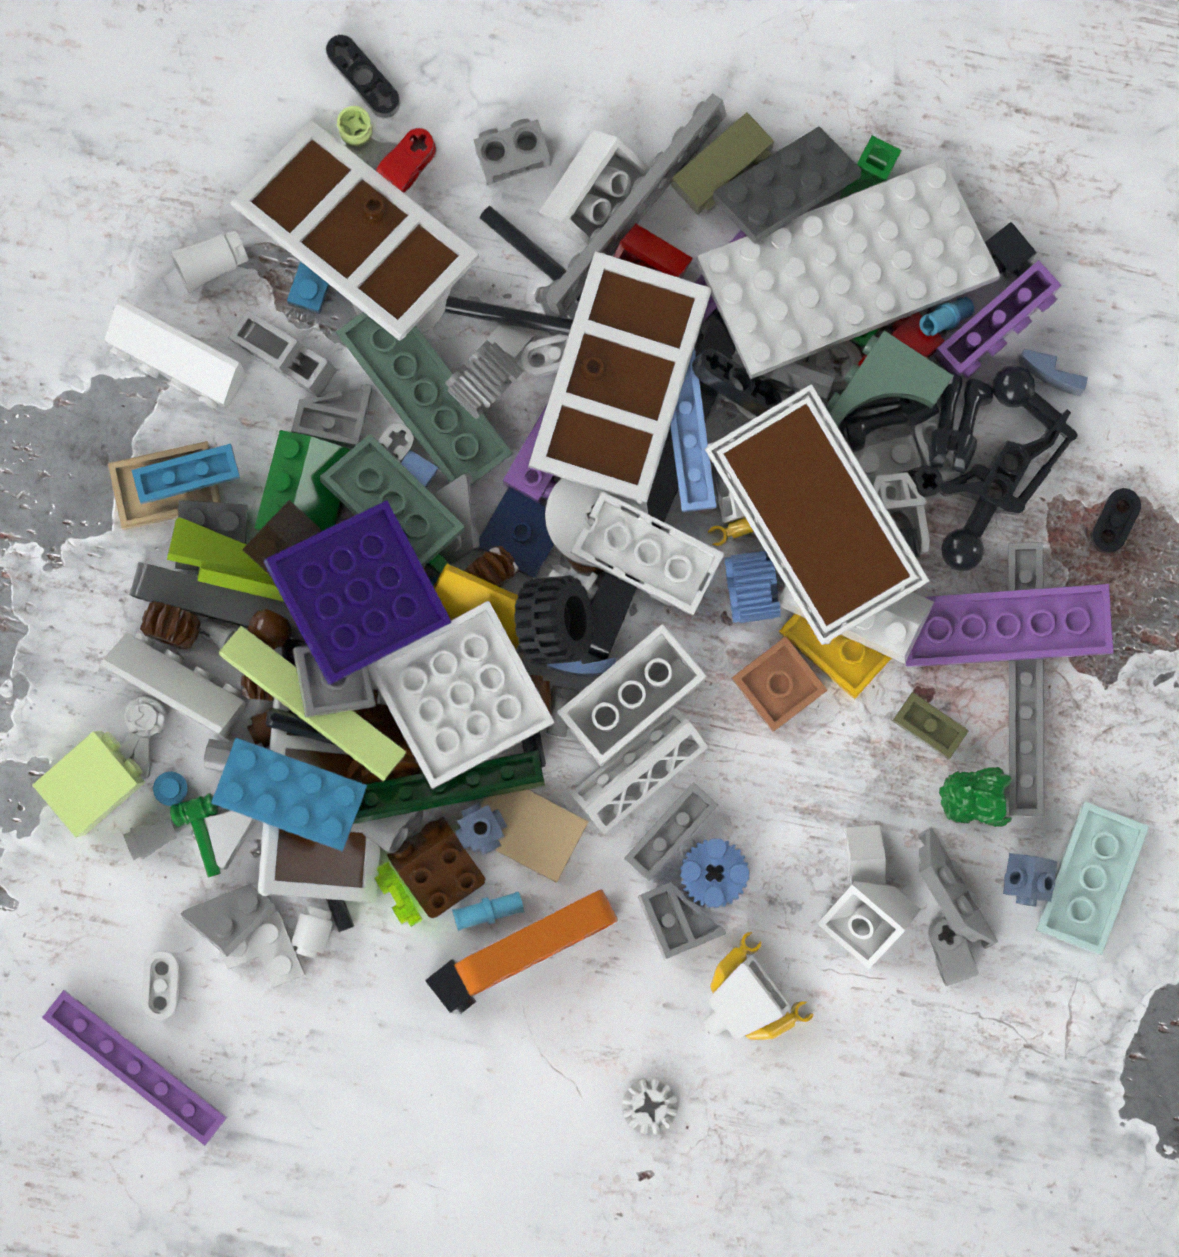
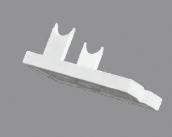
[571,491,724,616]

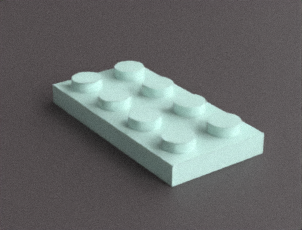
[1036,801,1149,955]

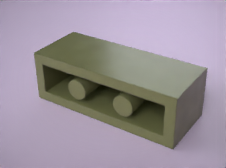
[671,112,774,215]

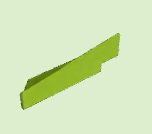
[167,517,284,602]

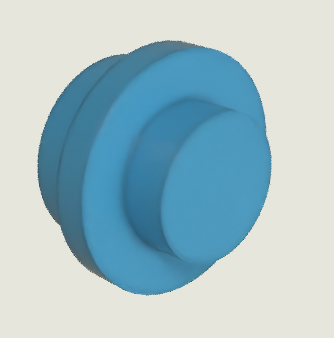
[153,771,188,806]

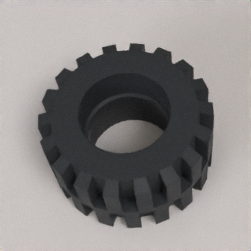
[514,575,594,665]

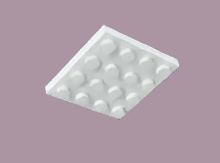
[368,601,555,789]

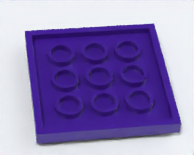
[264,500,452,685]

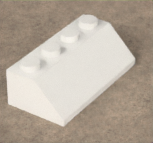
[105,298,246,410]
[779,586,934,664]
[557,624,707,767]
[100,632,247,739]

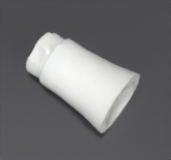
[170,231,249,294]

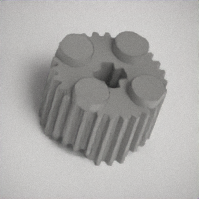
[445,340,524,419]

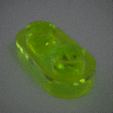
[374,861,423,927]

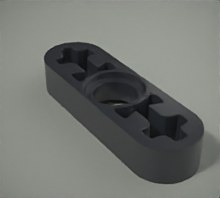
[326,35,400,118]
[692,348,782,417]

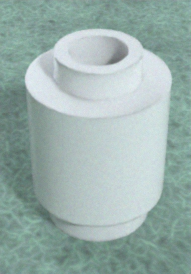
[291,906,333,959]

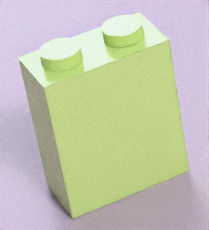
[32,731,146,837]

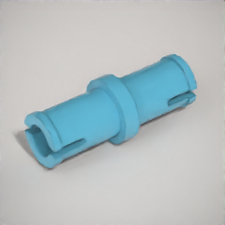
[919,297,974,336]
[452,891,524,931]

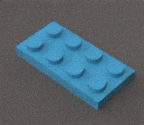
[211,738,367,852]

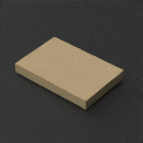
[108,441,221,530]
[474,789,589,883]

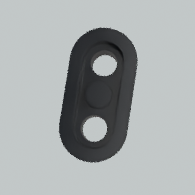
[1090,488,1141,554]

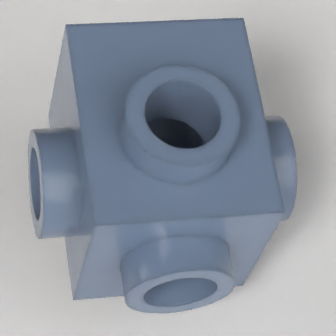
[455,803,507,855]
[1003,853,1057,907]

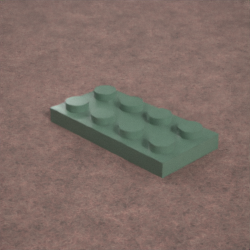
[320,434,465,567]

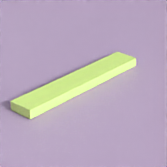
[219,626,406,781]

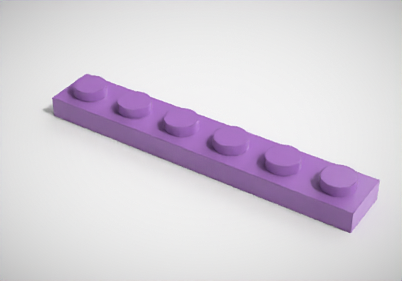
[42,990,228,1146]

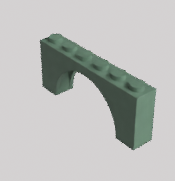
[826,331,953,427]

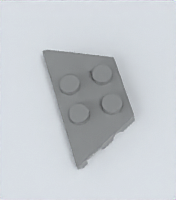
[918,827,998,949]

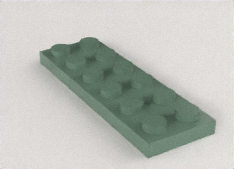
[336,312,513,487]

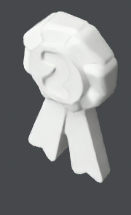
[118,695,168,779]

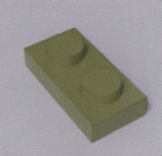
[892,692,969,760]

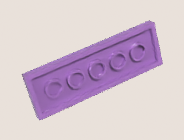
[906,584,1114,667]

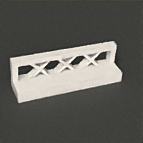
[570,706,709,834]

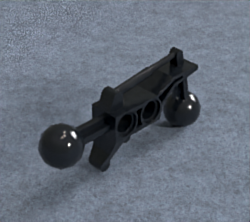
[939,365,1078,571]

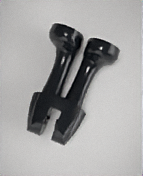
[928,374,994,473]
[839,392,939,453]

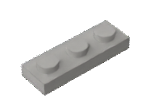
[624,782,718,881]

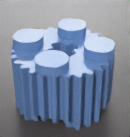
[724,551,781,623]
[679,838,750,908]

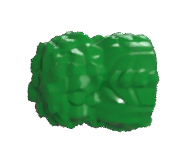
[939,767,1012,827]

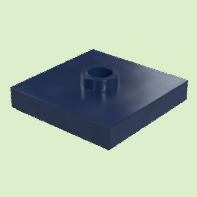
[478,487,554,579]

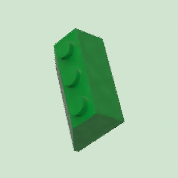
[254,430,351,531]

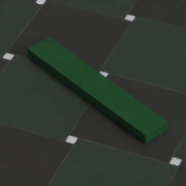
[353,750,545,824]

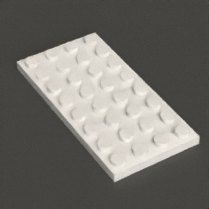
[696,158,1000,379]

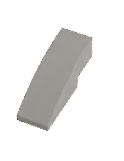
[228,310,337,397]

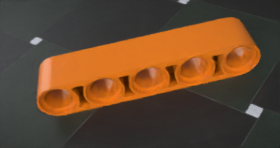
[454,889,618,996]

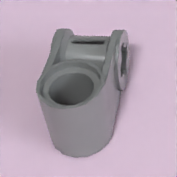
[362,810,423,854]
[928,917,979,987]

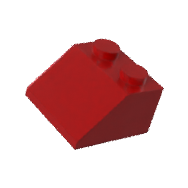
[613,223,693,279]

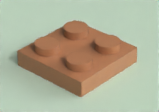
[731,636,828,732]

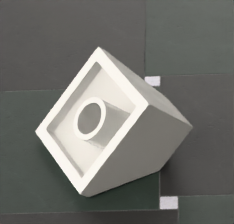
[817,881,921,969]

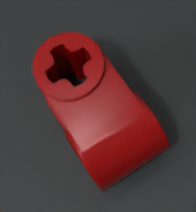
[376,128,436,193]

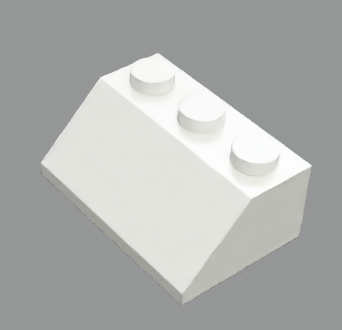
[539,130,650,248]

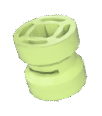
[337,106,373,147]

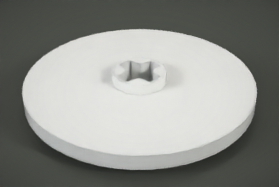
[545,478,648,567]

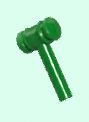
[170,793,221,878]

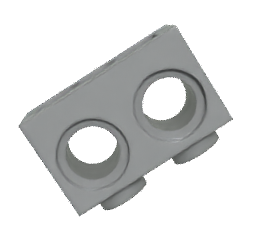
[474,118,551,185]

